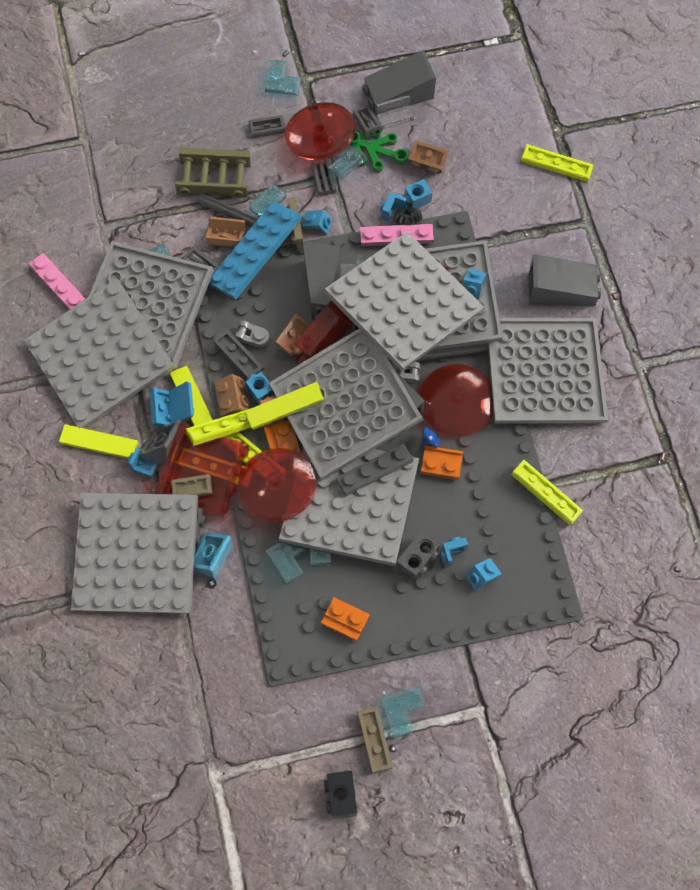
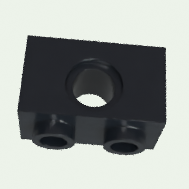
[324,770,358,819]

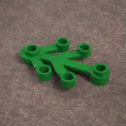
[344,130,408,173]

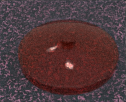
[285,102,355,161]
[420,364,493,437]
[238,448,316,522]

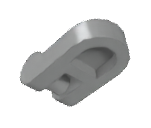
[235,320,270,347]
[390,361,420,384]

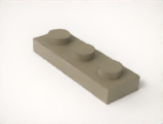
[286,197,304,251]
[357,707,393,774]

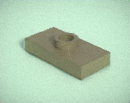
[171,474,213,497]

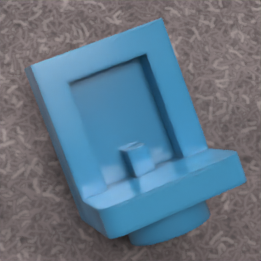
[380,193,406,221]
[301,210,332,234]
[463,269,487,300]
[128,448,160,479]
[440,537,468,567]
[466,558,502,591]

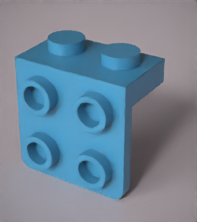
[149,381,194,427]

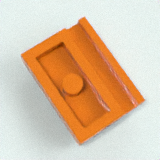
[264,420,301,463]
[421,445,463,480]
[321,597,370,642]

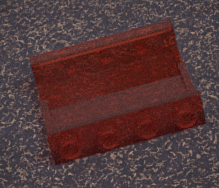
[154,422,249,518]

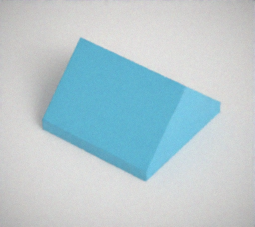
[194,532,233,579]

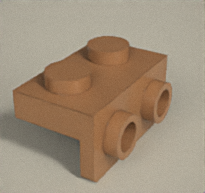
[408,140,449,173]
[205,217,245,248]
[274,313,317,357]
[214,374,249,417]

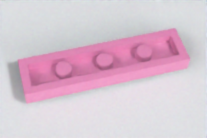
[360,224,434,246]
[29,253,85,310]

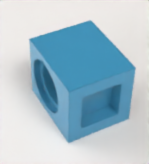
[403,179,432,209]
[246,372,275,405]

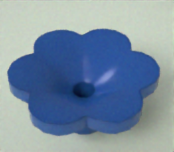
[421,427,441,448]

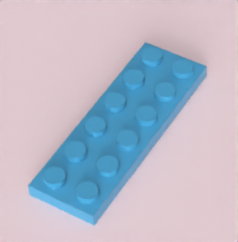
[209,201,302,300]

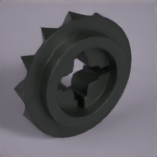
[394,207,422,225]

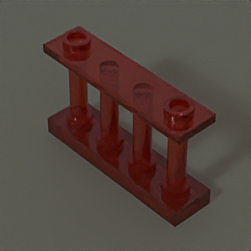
[294,300,353,365]

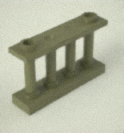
[175,148,251,198]

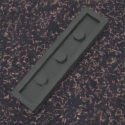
[336,444,414,496]

